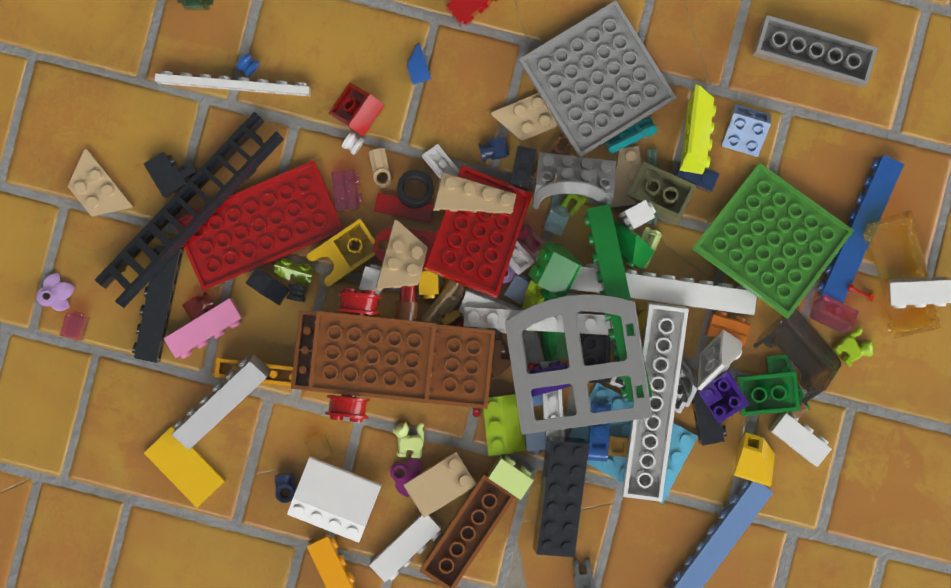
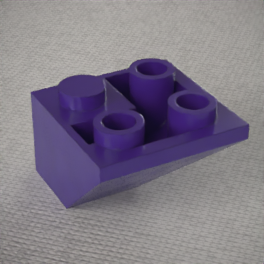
[698,371,750,424]

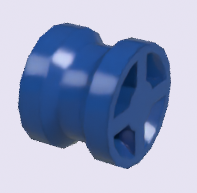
[236,53,260,77]

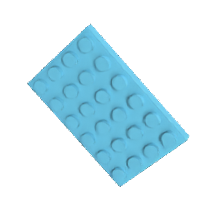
[567,383,698,504]

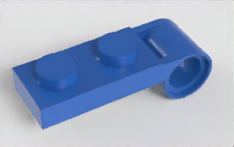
[587,403,611,462]

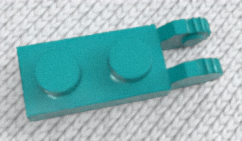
[604,118,658,154]

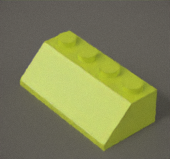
[680,84,716,174]

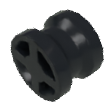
[286,284,308,302]

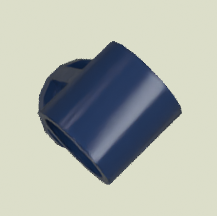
[478,136,510,162]
[274,473,296,503]

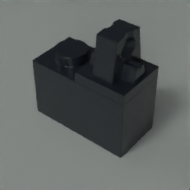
[144,152,198,198]

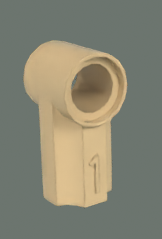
[369,148,392,188]

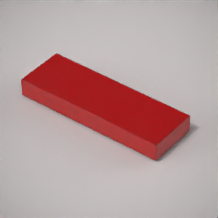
[374,193,434,223]

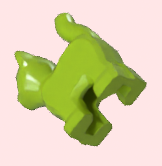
[832,327,874,367]

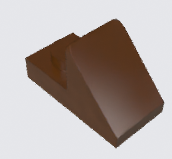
[493,339,511,379]

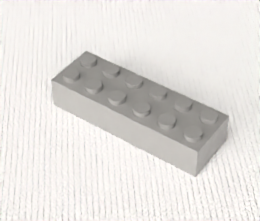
[752,15,878,88]

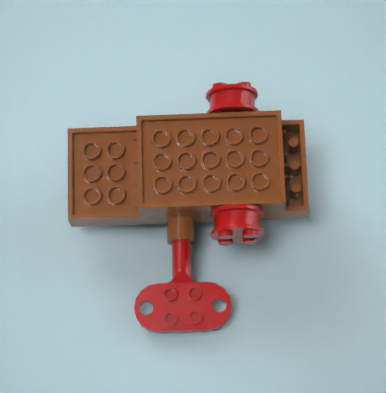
[291,228,495,423]

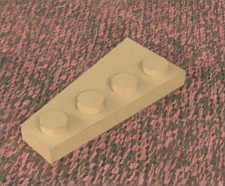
[433,173,516,214]

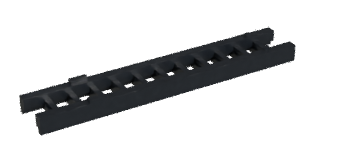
[95,112,284,308]

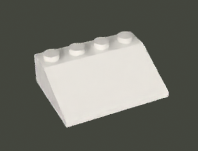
[287,456,382,543]

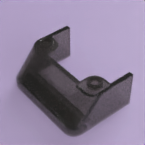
[753,309,841,403]

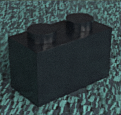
[510,146,537,189]

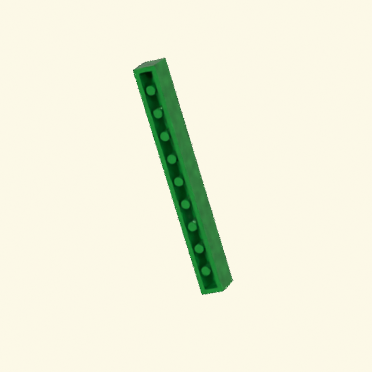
[583,204,652,403]

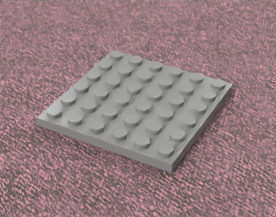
[518,0,676,157]

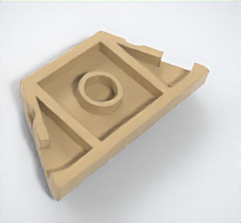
[491,93,557,142]
[67,149,134,217]
[375,220,428,291]

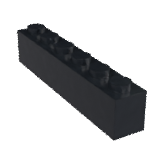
[132,245,183,363]

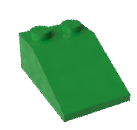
[735,372,800,416]

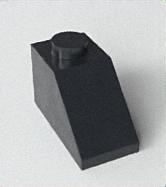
[246,267,290,305]

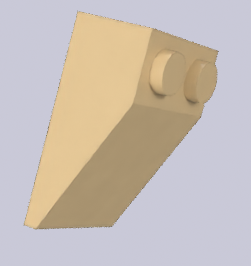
[403,452,477,518]

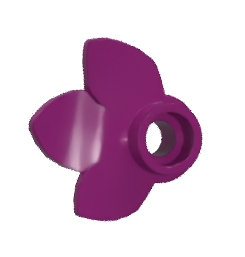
[390,459,423,497]

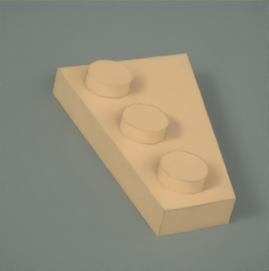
[611,146,642,208]

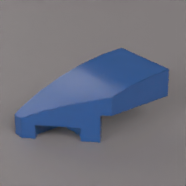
[407,43,431,85]

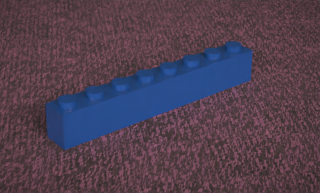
[817,155,904,305]

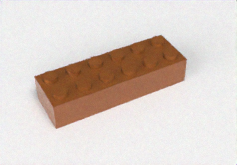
[420,472,516,588]

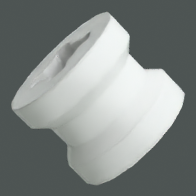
[341,131,365,155]

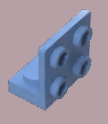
[722,104,771,157]

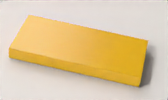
[144,426,225,508]

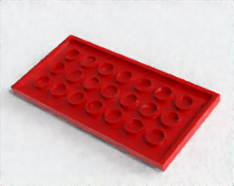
[175,160,344,291]

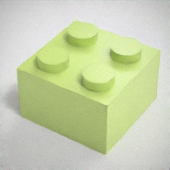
[488,455,534,500]

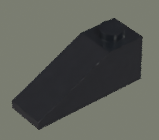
[691,391,727,446]

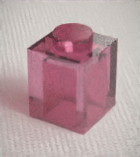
[60,311,90,341]

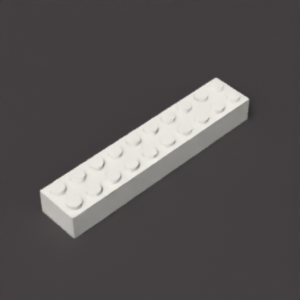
[570,264,757,315]
[622,302,689,502]

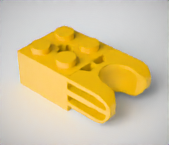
[307,219,383,287]

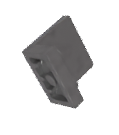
[522,330,544,364]

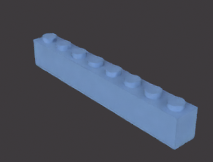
[665,479,774,588]

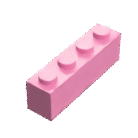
[164,298,244,359]

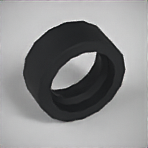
[397,170,434,209]

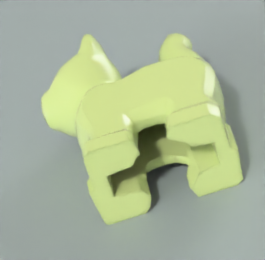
[393,421,424,458]

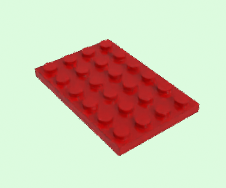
[424,165,533,298]

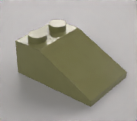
[627,162,696,225]

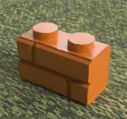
[705,311,750,346]

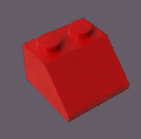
[328,82,385,137]

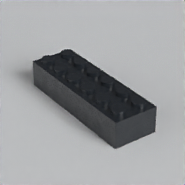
[533,436,589,558]

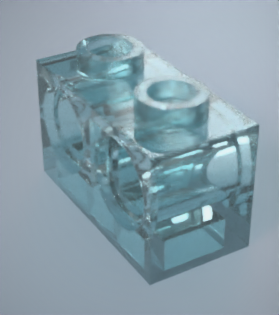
[541,205,570,238]

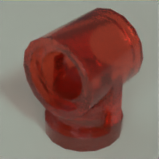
[182,291,216,321]

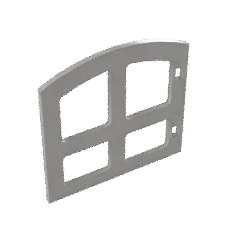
[505,295,653,434]

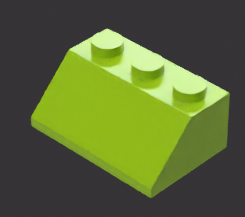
[483,393,526,456]

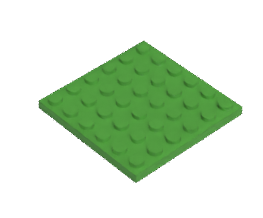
[692,163,854,319]

